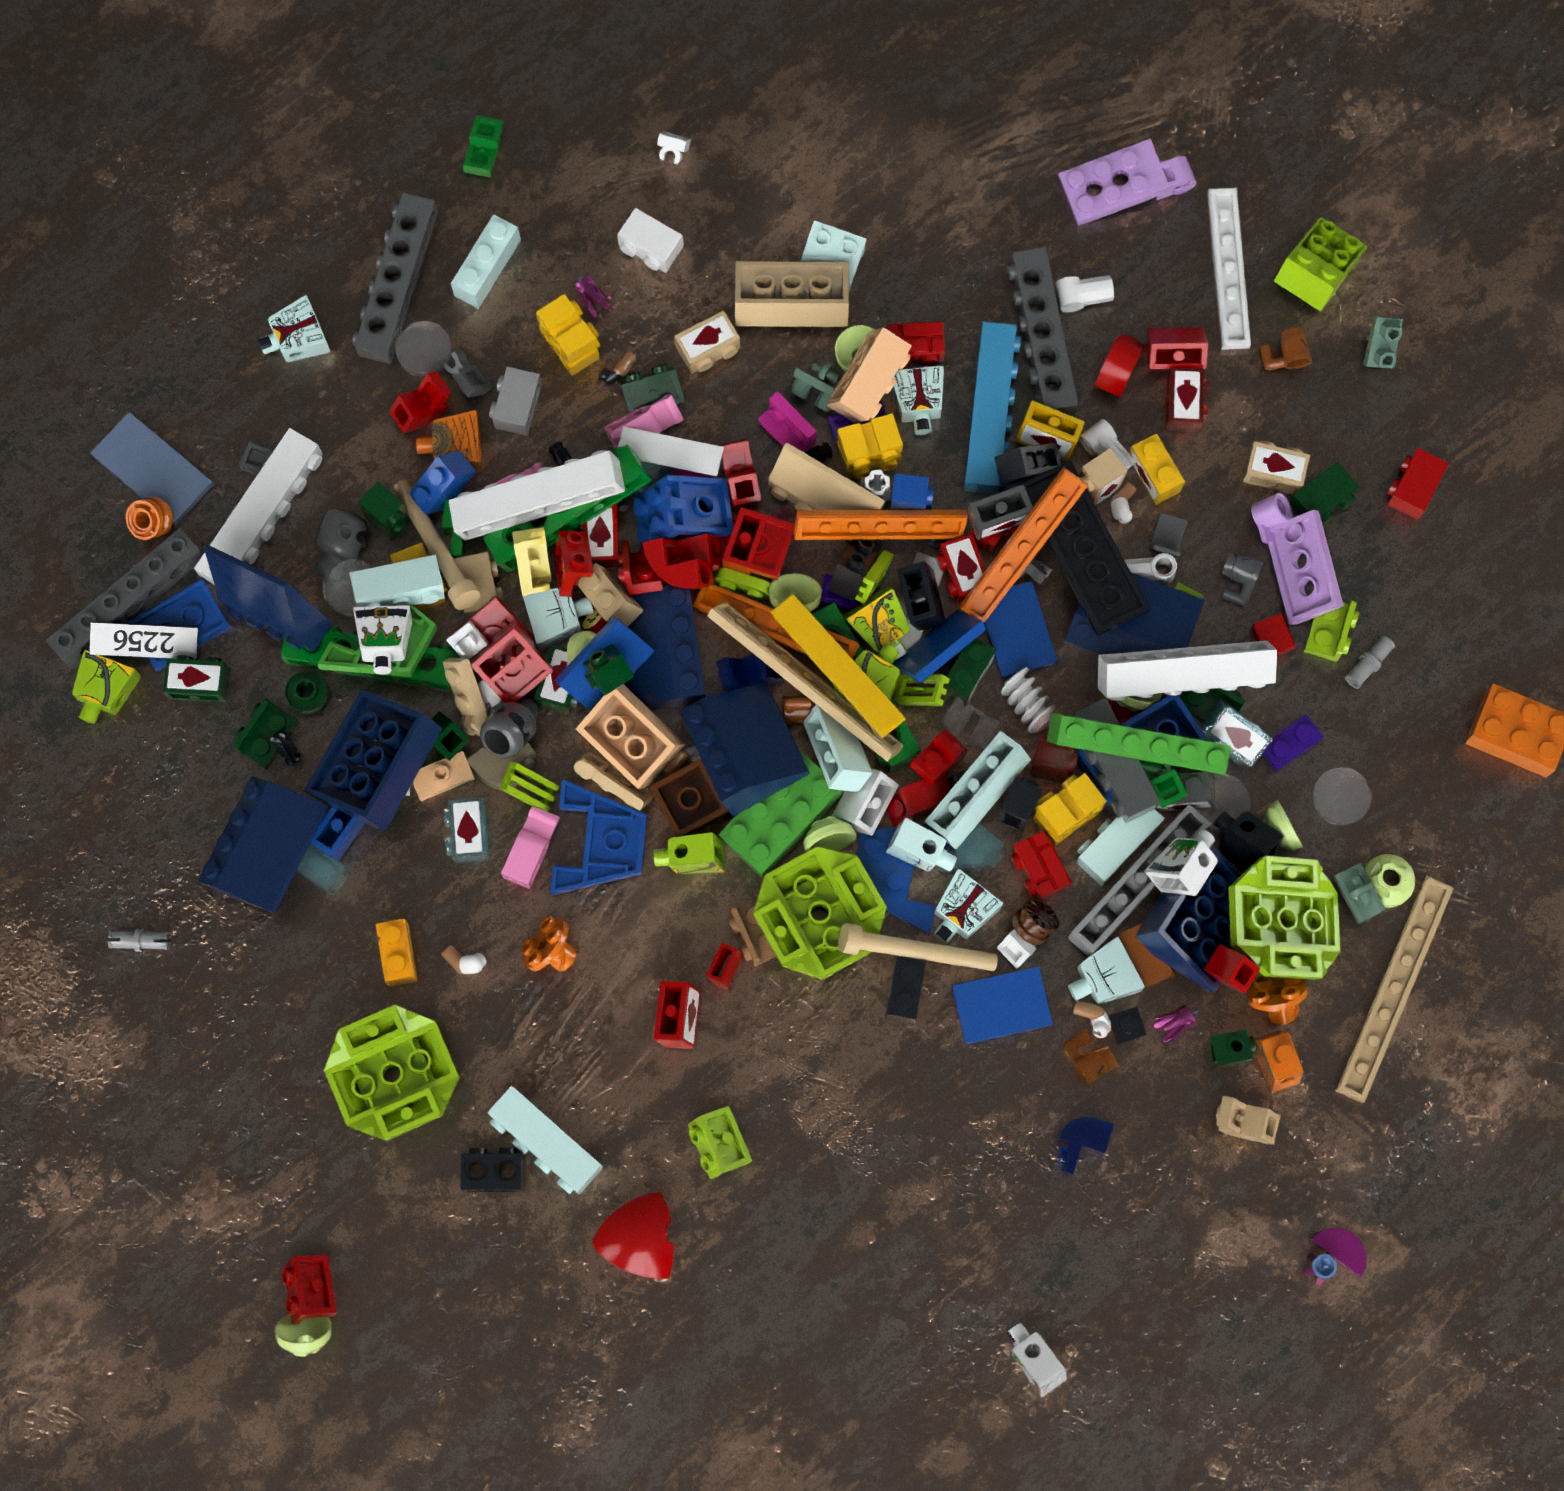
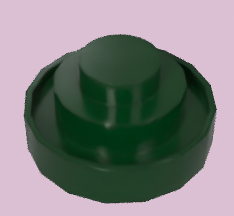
[285,670,329,714]

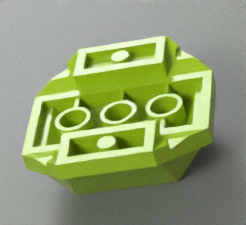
[753,847,887,980]
[1229,856,1340,980]
[324,1005,460,1141]

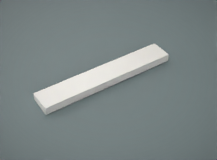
[1207,188,1251,350]

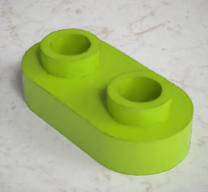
[715,568,770,602]

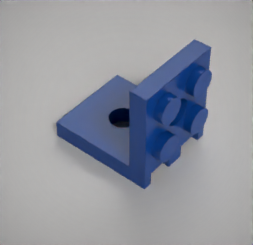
[633,475,734,550]

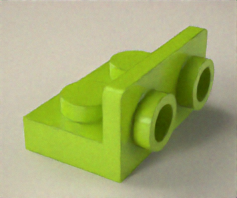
[1303,600,1359,662]
[688,1106,752,1179]

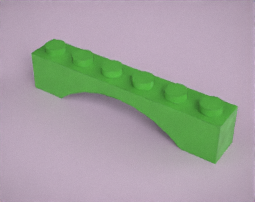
[1047,712,1231,775]

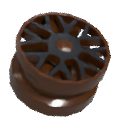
[1012,898,1060,945]

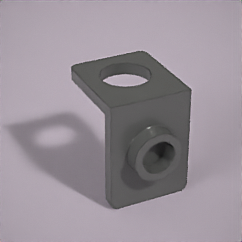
[1149,513,1187,558]

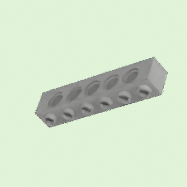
[1068,804,1211,957]

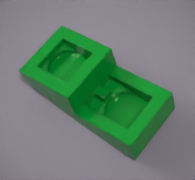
[463,115,503,178]
[442,499,465,559]
[1138,759,1188,809]

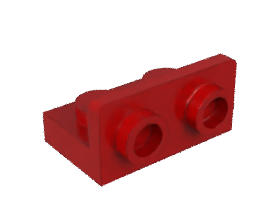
[553,530,594,597]
[618,540,663,595]
[281,1254,337,1324]

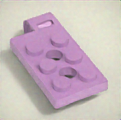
[1058,139,1197,226]
[1251,493,1344,625]

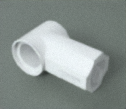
[1055,275,1114,313]
[1079,419,1135,470]
[860,470,891,501]
[1124,553,1177,585]

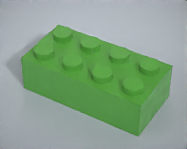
[718,749,844,879]

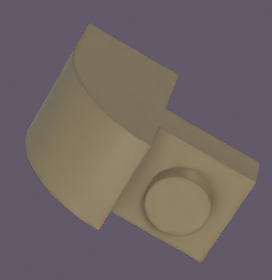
[467,743,537,790]

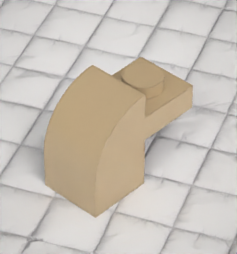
[1216,1096,1280,1145]

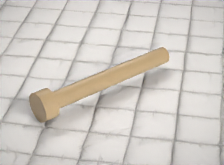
[393,480,480,610]
[838,923,998,971]

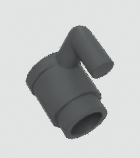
[1222,552,1264,606]

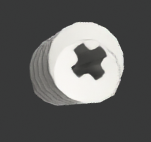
[1001,667,1056,734]

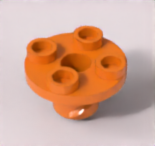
[521,916,577,971]
[1247,975,1308,1025]

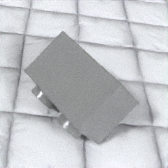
[489,367,542,436]

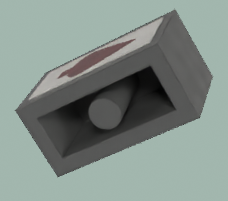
[967,484,1033,540]
[1155,772,1216,813]

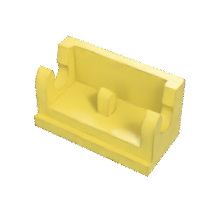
[512,527,552,596]

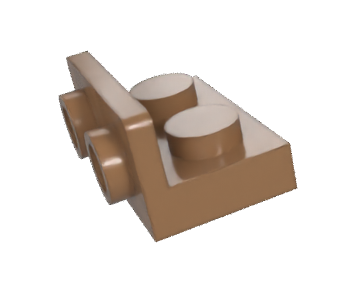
[727,900,776,967]

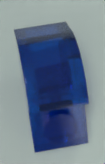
[716,653,783,690]
[1056,1117,1114,1177]

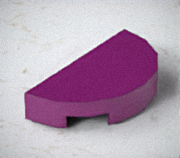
[1310,1228,1366,1277]

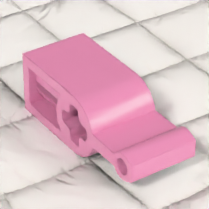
[603,394,684,449]
[501,806,560,889]

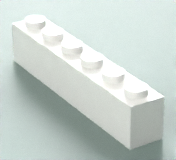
[194,428,323,586]
[448,450,625,540]
[1098,641,1277,701]

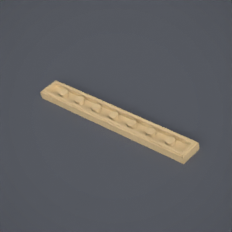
[707,602,903,761]
[1335,875,1454,1103]

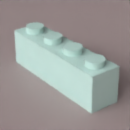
[924,731,1031,850]
[487,1085,603,1195]

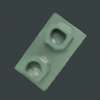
[1363,315,1403,369]
[791,361,839,412]
[1333,863,1386,924]

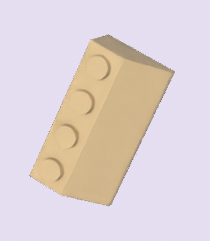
[735,261,849,327]
[768,442,885,542]

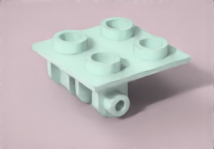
[800,220,867,290]

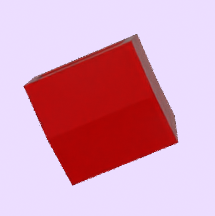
[1250,613,1297,656]
[706,943,744,990]

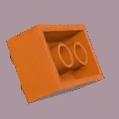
[1464,683,1564,778]

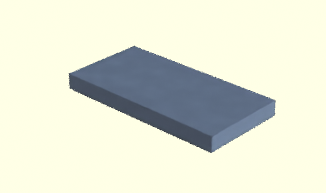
[90,412,214,526]

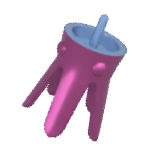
[574,276,613,318]
[1153,1005,1198,1044]
[1303,1254,1337,1285]

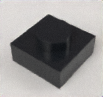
[1108,1006,1147,1045]

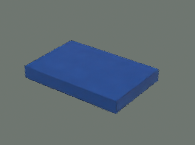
[127,578,232,672]
[984,581,1058,679]
[892,610,987,683]
[555,616,654,711]
[952,967,1053,1045]

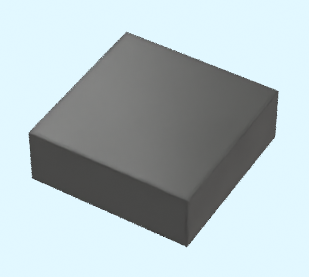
[238,441,274,475]

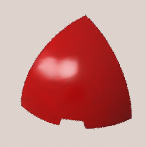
[642,534,722,589]
[591,1192,674,1279]

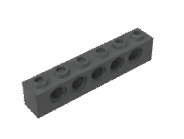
[352,193,438,364]
[1007,247,1078,415]
[45,528,203,670]

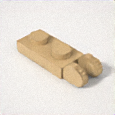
[442,658,488,736]
[573,752,654,811]

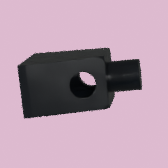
[1213,811,1284,872]

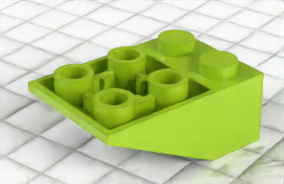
[1274,217,1368,311]

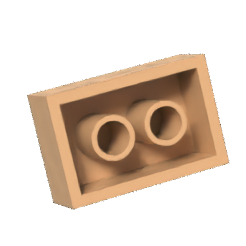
[826,327,912,423]
[576,684,686,789]

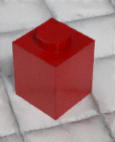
[1204,944,1261,994]

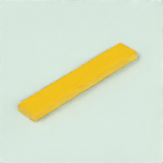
[771,594,905,739]

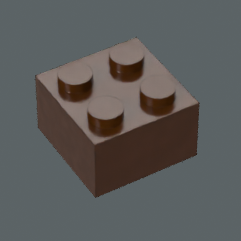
[649,759,730,837]

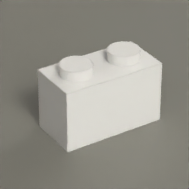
[617,208,684,273]
[832,769,899,836]

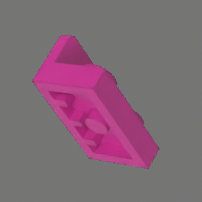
[758,391,817,453]

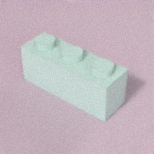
[451,214,521,309]
[349,555,445,607]
[803,705,873,792]
[1076,810,1165,886]

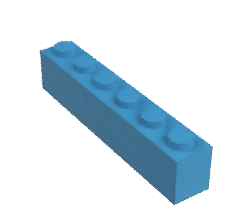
[964,321,1021,495]

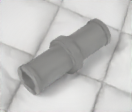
[1345,635,1395,689]
[108,928,171,952]

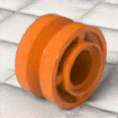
[125,497,173,540]

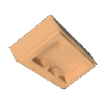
[413,751,475,801]

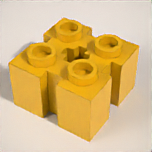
[536,294,600,376]
[837,413,903,479]
[1033,773,1106,847]

